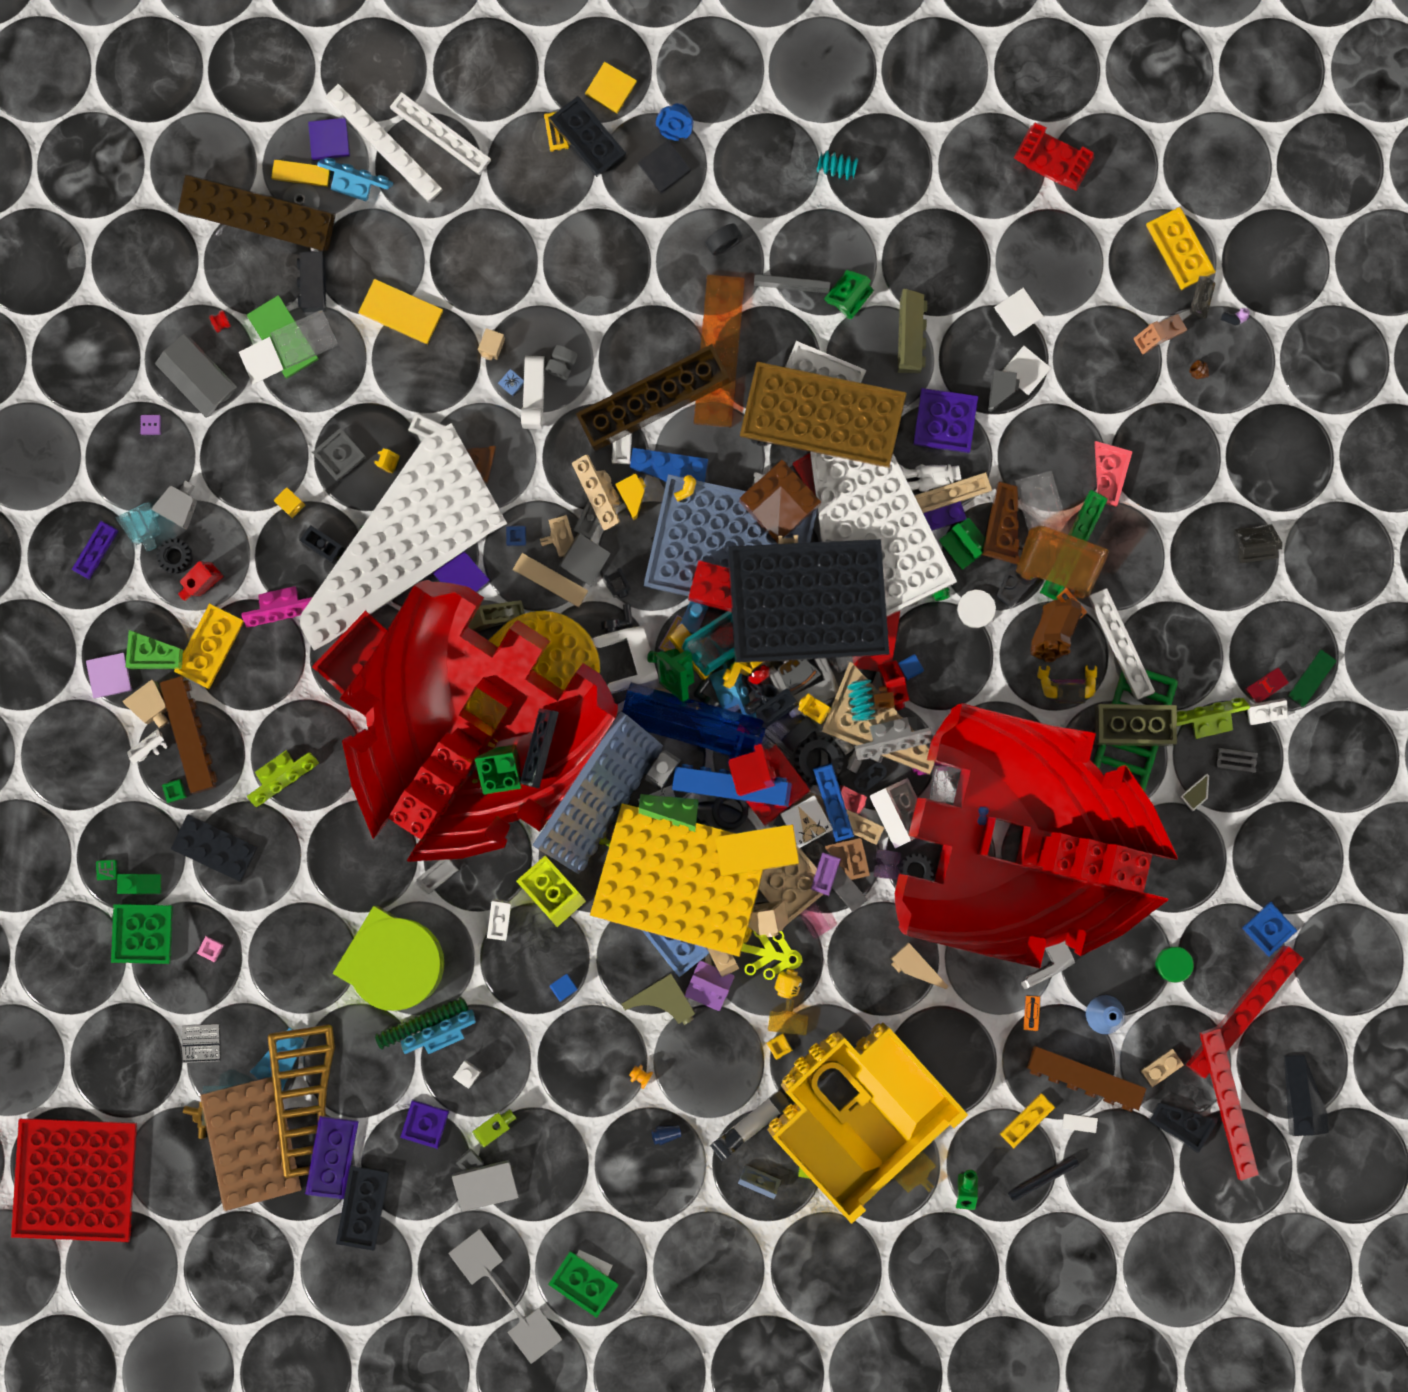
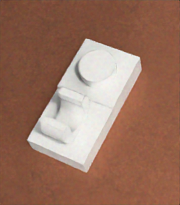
[1247,698,1288,725]
[127,729,167,764]
[487,899,512,941]

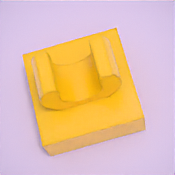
[374,448,400,474]

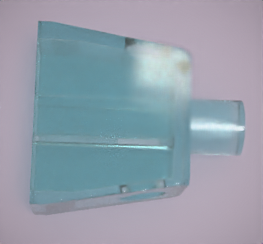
[116,502,161,551]

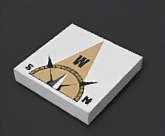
[780,796,833,848]

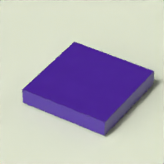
[308,118,350,160]
[400,1100,449,1149]

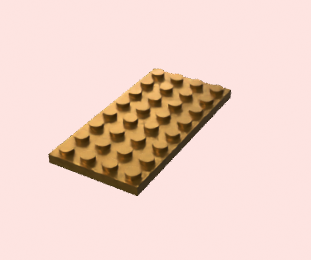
[740,362,906,468]

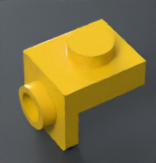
[722,662,753,689]
[798,693,831,725]

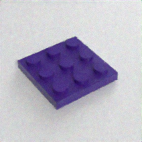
[913,388,978,453]

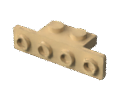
[572,455,621,530]

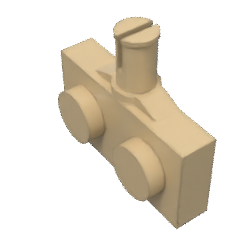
[540,515,574,558]

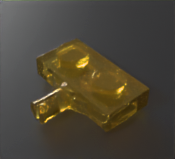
[768,999,808,1035]
[894,1151,936,1193]

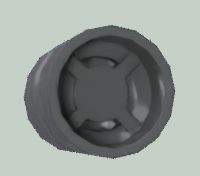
[545,345,578,380]

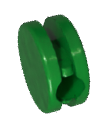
[1155,947,1194,983]

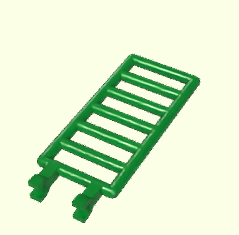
[1093,669,1178,792]

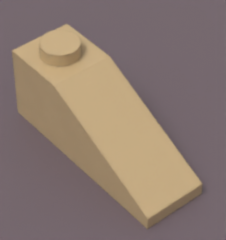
[891,943,949,989]

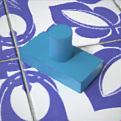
[680,601,709,634]

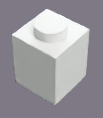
[453,1060,482,1089]

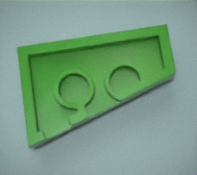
[639,794,698,832]

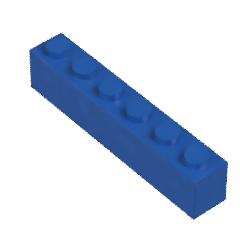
[672,764,792,807]

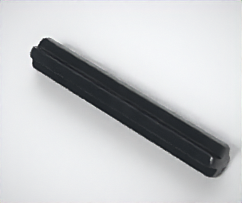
[1008,1156,1079,1202]

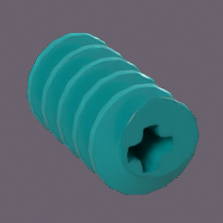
[817,150,858,180]
[847,679,876,721]

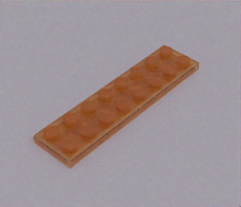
[694,275,745,427]

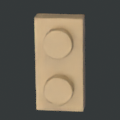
[1140,1048,1184,1087]

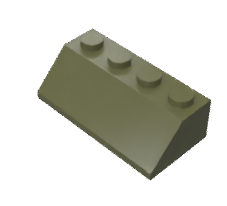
[898,289,927,373]

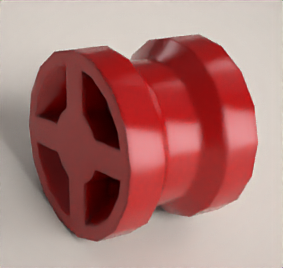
[209,310,231,333]

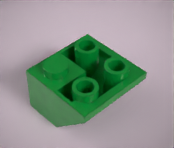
[475,744,522,794]

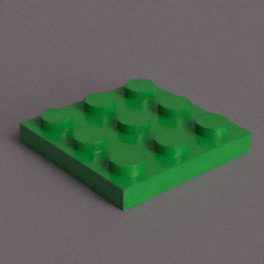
[111,904,173,964]

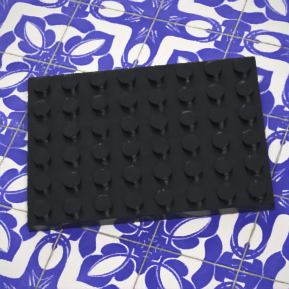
[727,539,889,663]

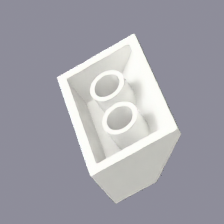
[870,778,917,848]

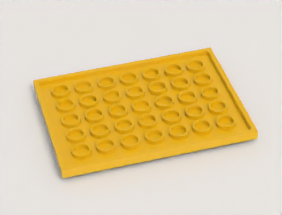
[590,803,764,957]

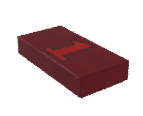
[1246,667,1289,703]

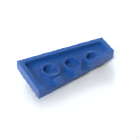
[630,448,708,482]

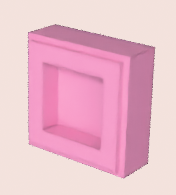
[197,936,224,962]

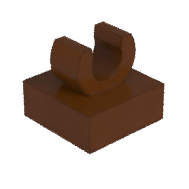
[874,686,895,710]

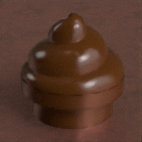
[1189,360,1209,379]

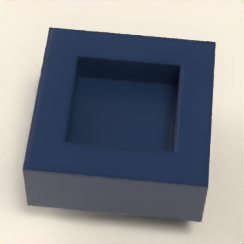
[506,526,526,546]

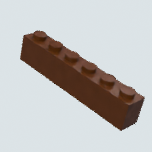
[160,676,218,794]
[1026,1046,1147,1112]

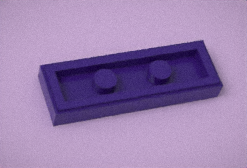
[71,521,118,580]

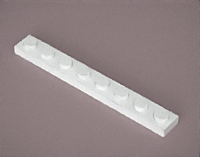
[325,84,443,203]

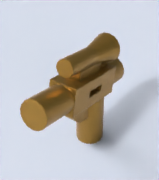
[183,1102,206,1139]

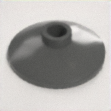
[283,183,320,209]

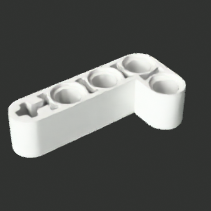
[521,356,545,429]

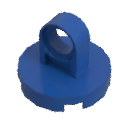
[656,103,694,141]

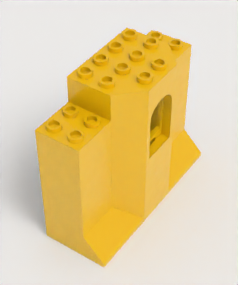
[767,1022,968,1224]

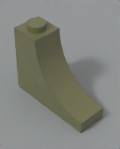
[468,600,525,632]
[621,973,695,1025]

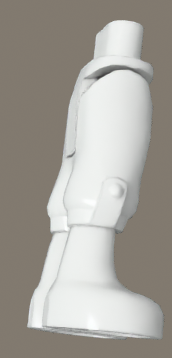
[899,464,961,492]

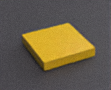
[585,62,637,114]

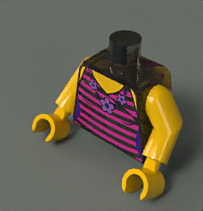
[1037,666,1097,703]

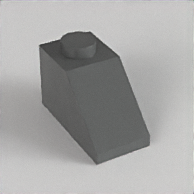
[988,370,1020,412]

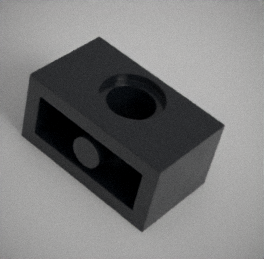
[299,525,345,565]

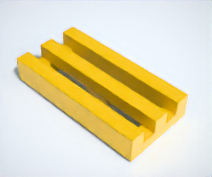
[544,112,569,152]

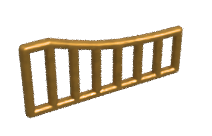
[268,1024,335,1178]

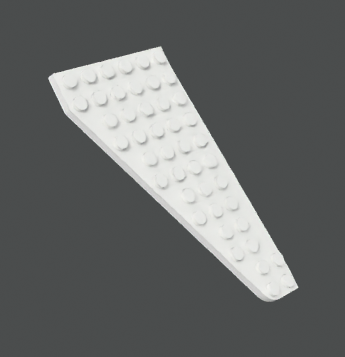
[300,423,507,651]

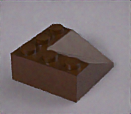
[739,460,821,544]

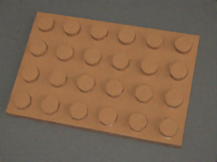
[200,1076,301,1211]

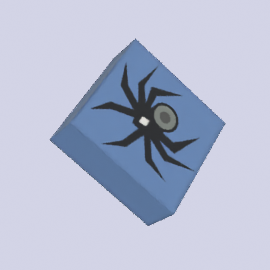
[498,369,524,396]

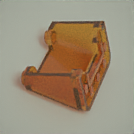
[1016,526,1109,599]

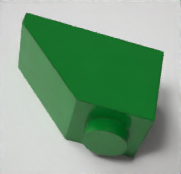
[117,874,162,894]

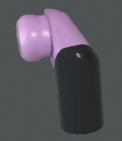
[1220,308,1250,325]

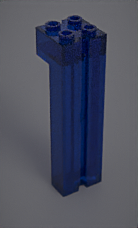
[622,682,766,764]

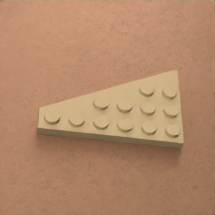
[822,662,935,775]

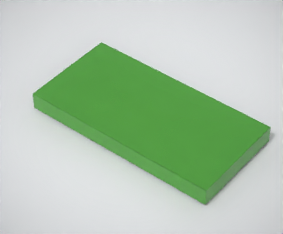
[247,295,319,379]

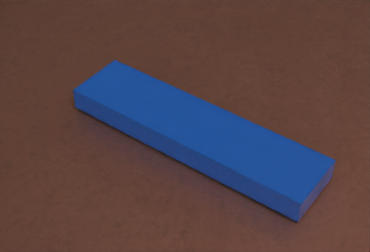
[813,763,854,842]

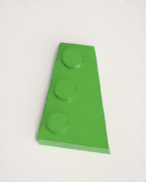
[125,630,183,669]

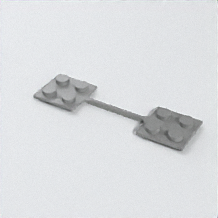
[448,1229,562,1364]

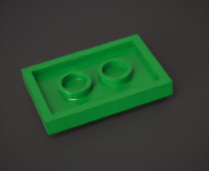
[548,1250,619,1318]

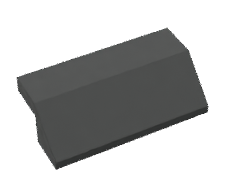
[155,333,237,418]

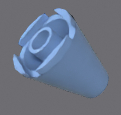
[1086,995,1125,1034]

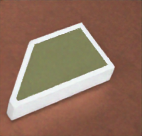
[1180,774,1209,811]

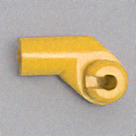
[674,475,696,502]

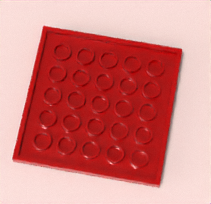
[11,1118,137,1242]

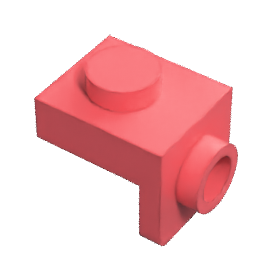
[840,785,867,814]

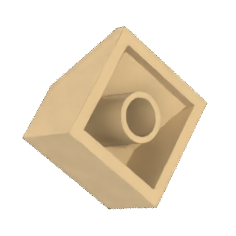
[748,901,789,937]

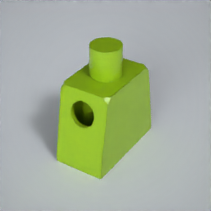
[472,1109,516,1148]

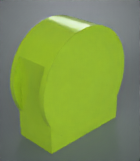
[333,906,444,1011]

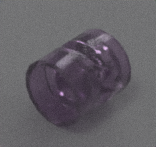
[873,850,901,880]

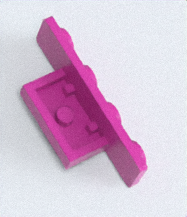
[242,586,313,627]

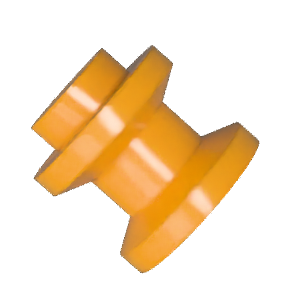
[629,1064,653,1089]

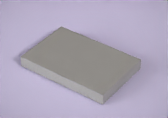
[452,1160,519,1212]

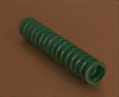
[375,997,469,1050]

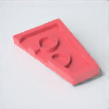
[1095,441,1132,507]

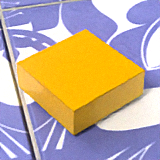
[766,1033,793,1060]

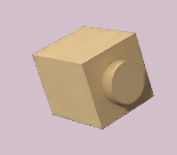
[478,328,505,360]

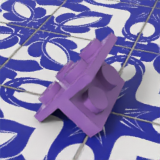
[685,961,734,1011]

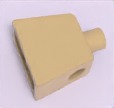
[122,680,169,728]

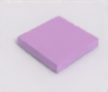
[86,653,132,699]

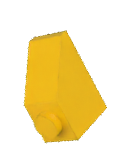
[615,474,646,520]

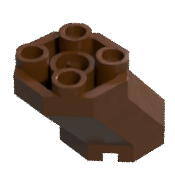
[1030,599,1082,662]

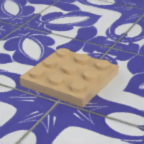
[759,844,823,923]

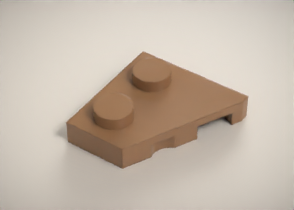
[825,838,870,880]

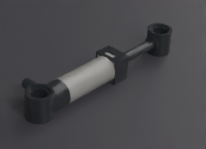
[710,1068,836,1161]

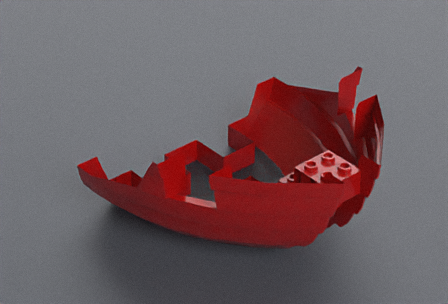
[340,580,618,862]
[894,703,1178,969]

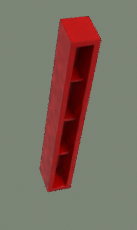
[1185,946,1304,1079]

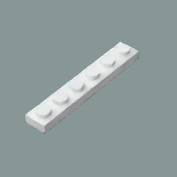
[390,92,491,175]
[1088,588,1155,701]

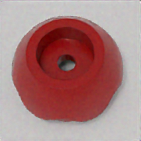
[748,664,770,685]

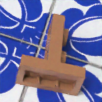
[1133,314,1187,354]

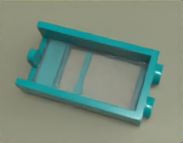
[682,611,735,676]

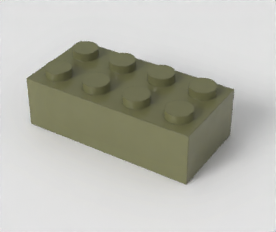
[1095,704,1177,746]

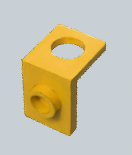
[274,487,305,518]

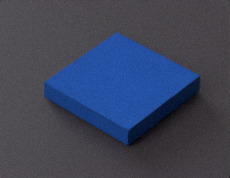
[1242,902,1298,957]

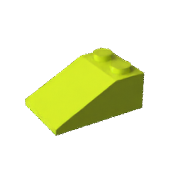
[517,856,586,927]

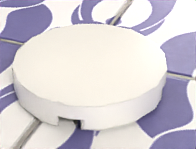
[957,590,996,628]

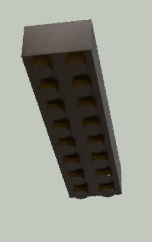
[178,175,336,251]
[576,344,731,451]

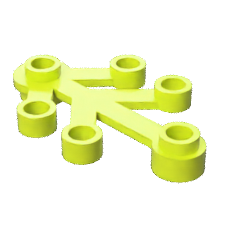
[741,931,802,980]

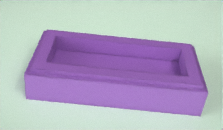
[810,853,841,896]

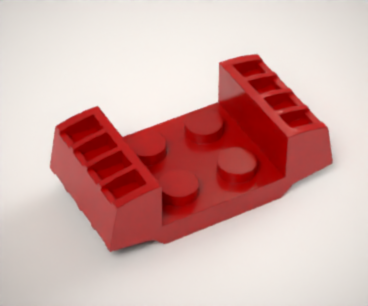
[1014,123,1094,191]

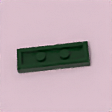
[1287,650,1337,708]

